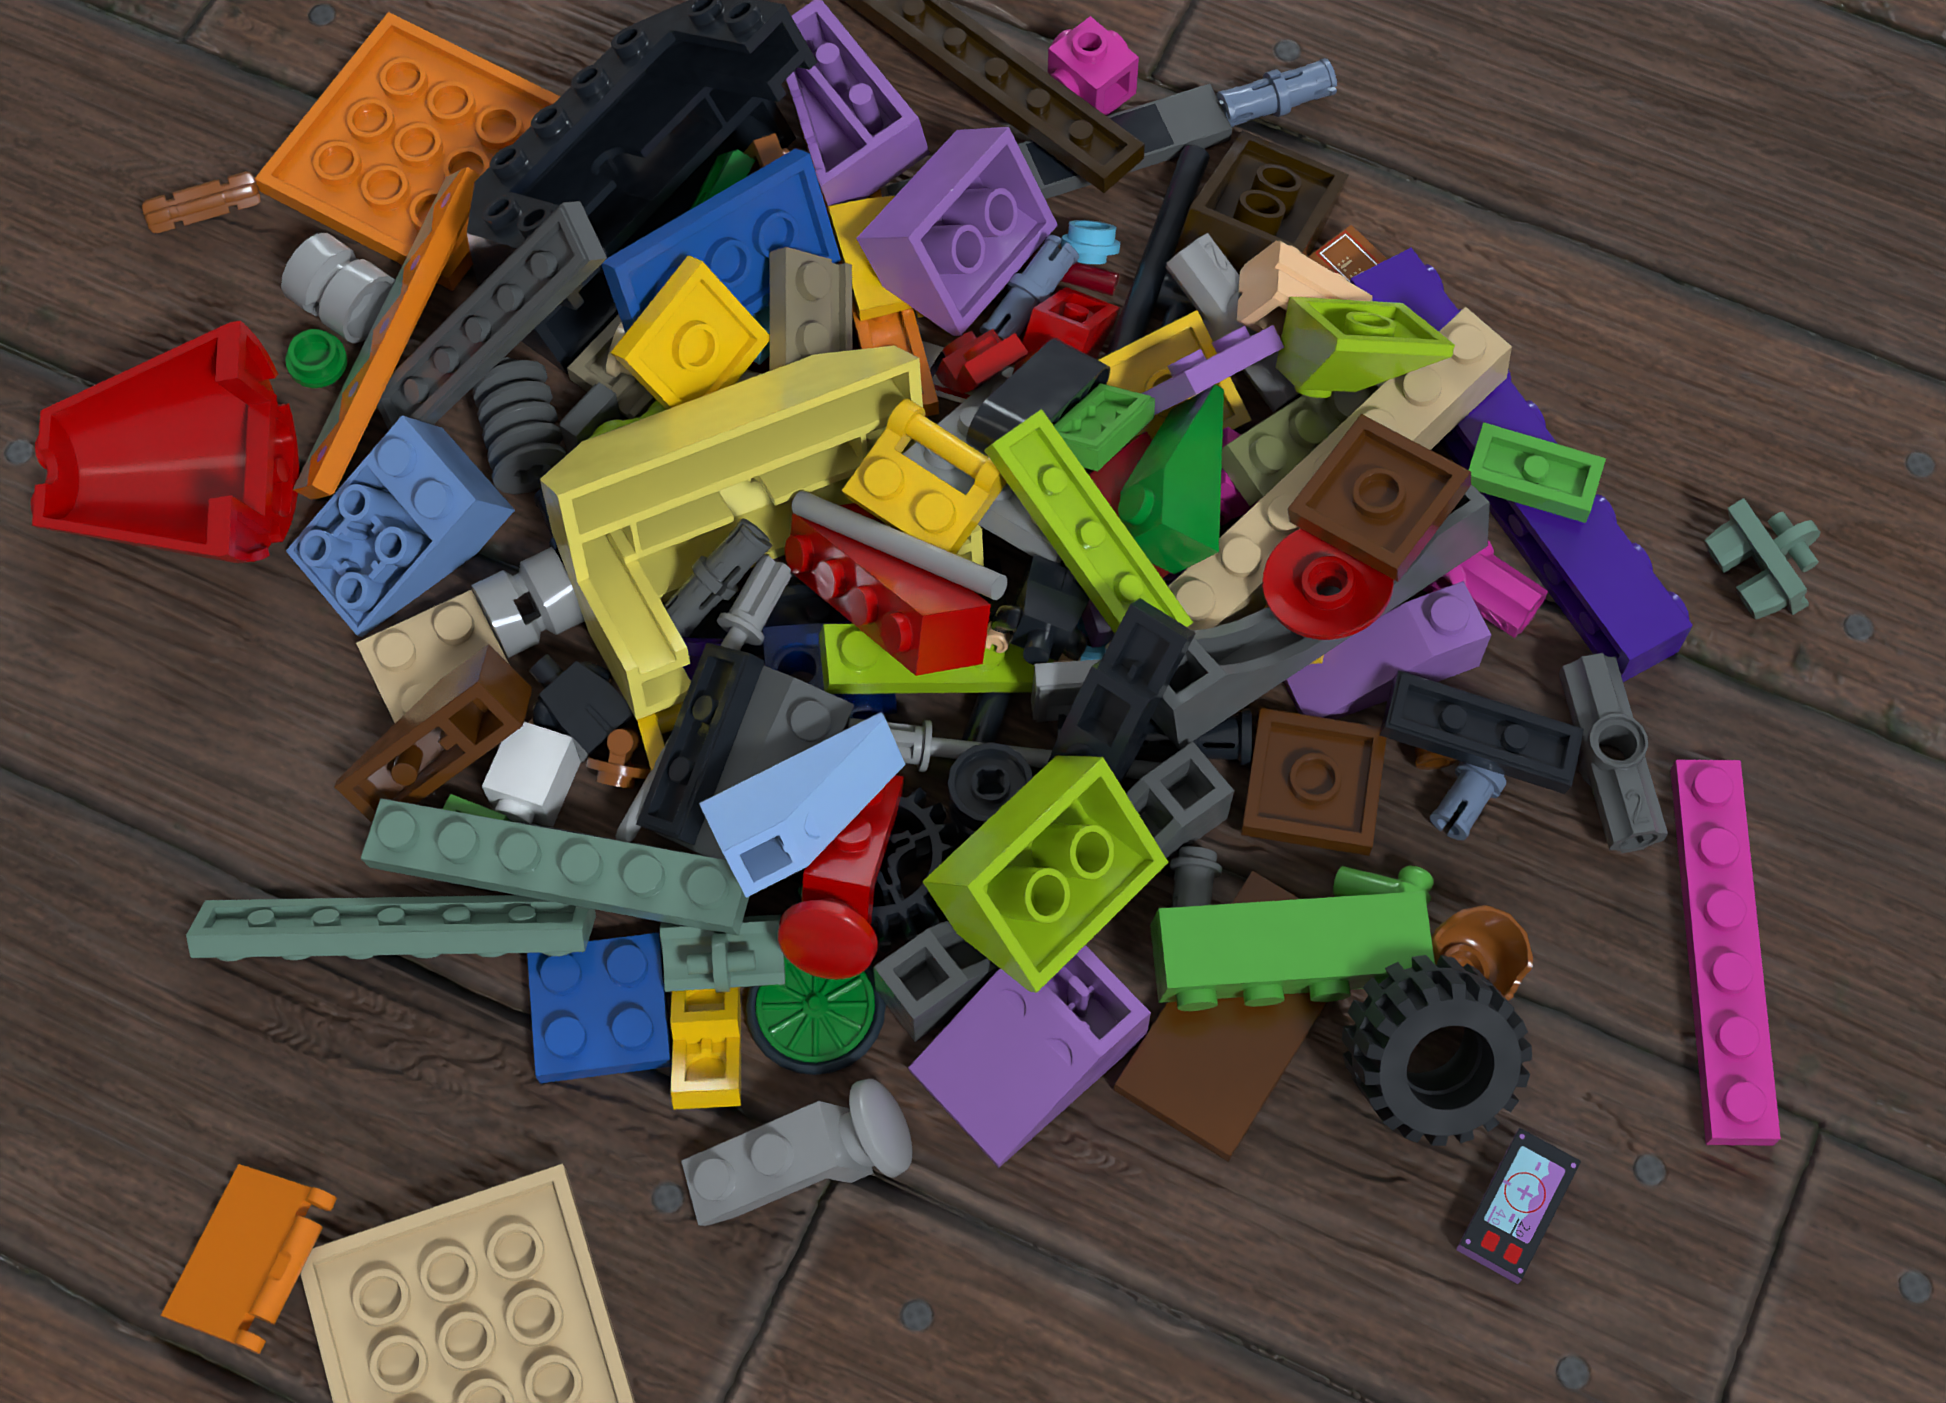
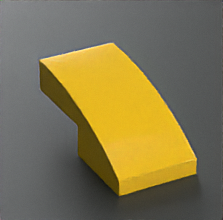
[670,987,741,1110]

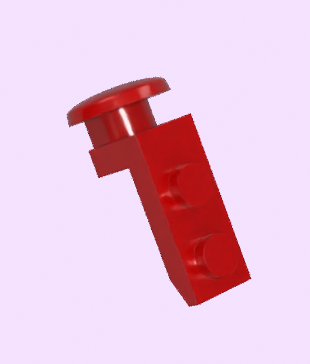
[778,775,904,980]

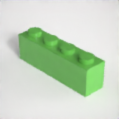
[1150,891,1435,1011]

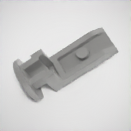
[682,1079,912,1226]

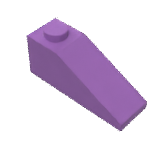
[1283,581,1491,720]

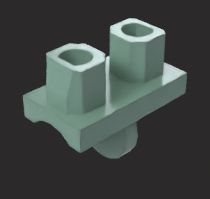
[1704,498,1821,620]
[660,914,786,992]

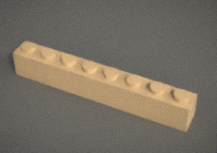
[1105,307,1512,651]

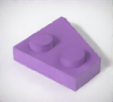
[1141,325,1284,415]

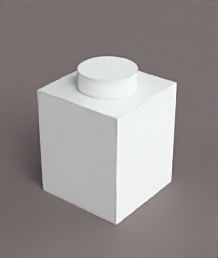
[482,722,581,828]

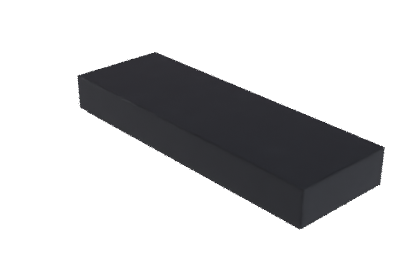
[636,643,765,845]
[1379,670,1584,794]

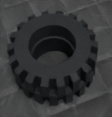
[1342,955,1532,1146]

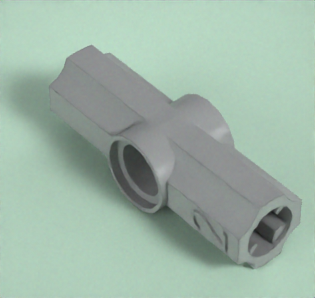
[1166,233,1300,412]

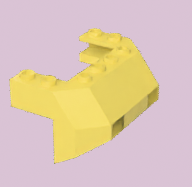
[540,345,984,720]

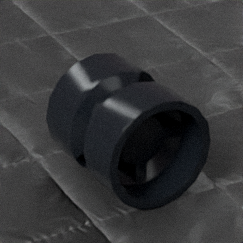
[948,742,1033,844]

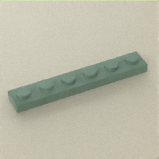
[361,799,749,936]
[186,895,596,961]

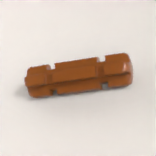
[142,171,261,234]

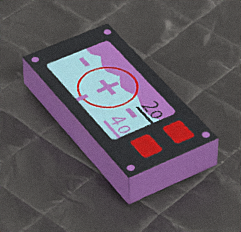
[1456,1128,1581,1284]

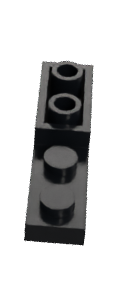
[1047,598,1196,785]

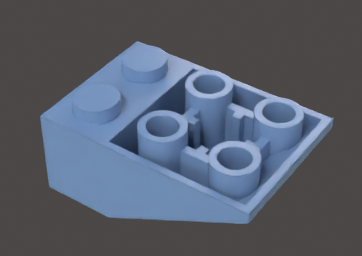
[286,415,515,637]

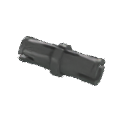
[663,518,773,637]

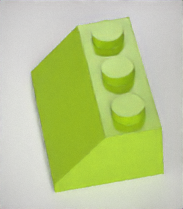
[922,756,1169,993]

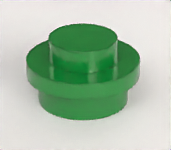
[285,329,348,388]

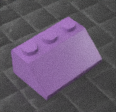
[856,127,1058,336]

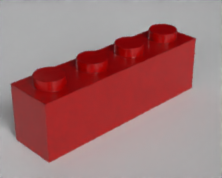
[785,503,991,676]

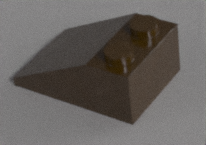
[1173,130,1349,276]

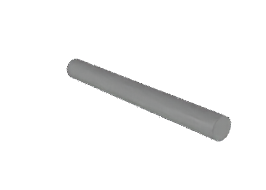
[792,491,1007,600]

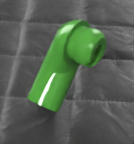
[1333,866,1434,905]

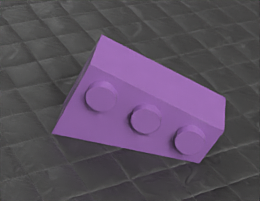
[786,0,930,206]

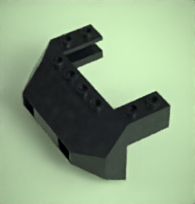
[467,0,817,375]

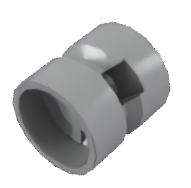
[281,233,395,343]
[471,547,585,659]

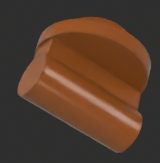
[586,727,651,789]

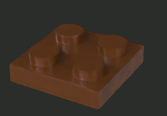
[1287,414,1472,582]
[1241,708,1387,856]

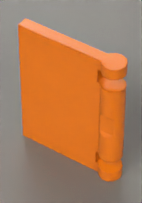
[160,1164,337,1354]

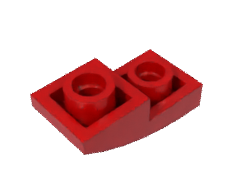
[935,329,1028,393]

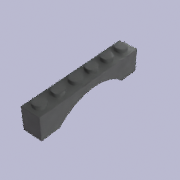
[1151,485,1489,750]
[874,742,1234,1042]

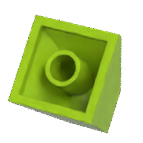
[1275,296,1455,398]

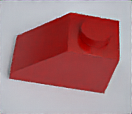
[1012,287,1120,375]

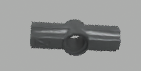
[1559,653,1668,853]

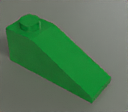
[1118,385,1224,575]

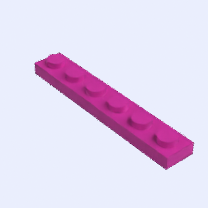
[1670,760,1781,1146]

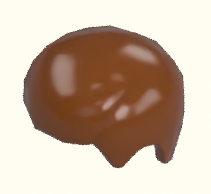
[1431,905,1533,1001]

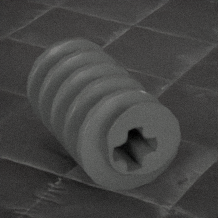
[473,357,567,495]

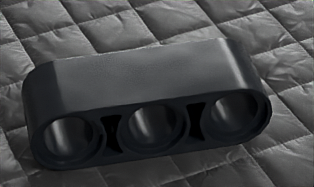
[966,338,1111,456]

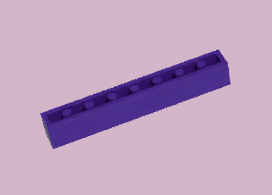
[1350,247,1693,682]

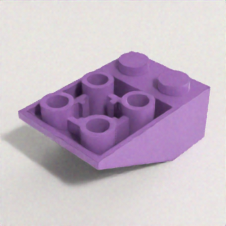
[908,945,1151,1168]

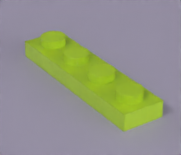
[984,409,1193,633]
[819,624,1054,694]

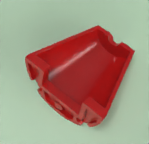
[31,321,299,563]

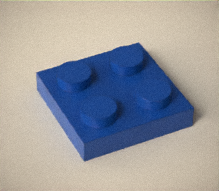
[527,933,672,1083]

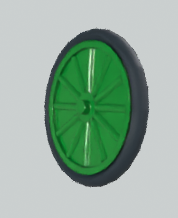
[745,956,886,1075]

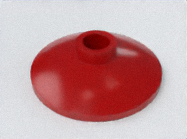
[1262,528,1394,640]

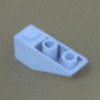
[699,712,906,898]

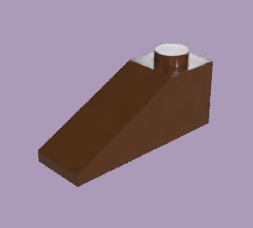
[334,644,532,823]

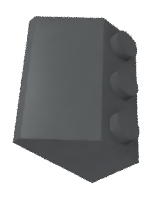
[657,666,854,886]

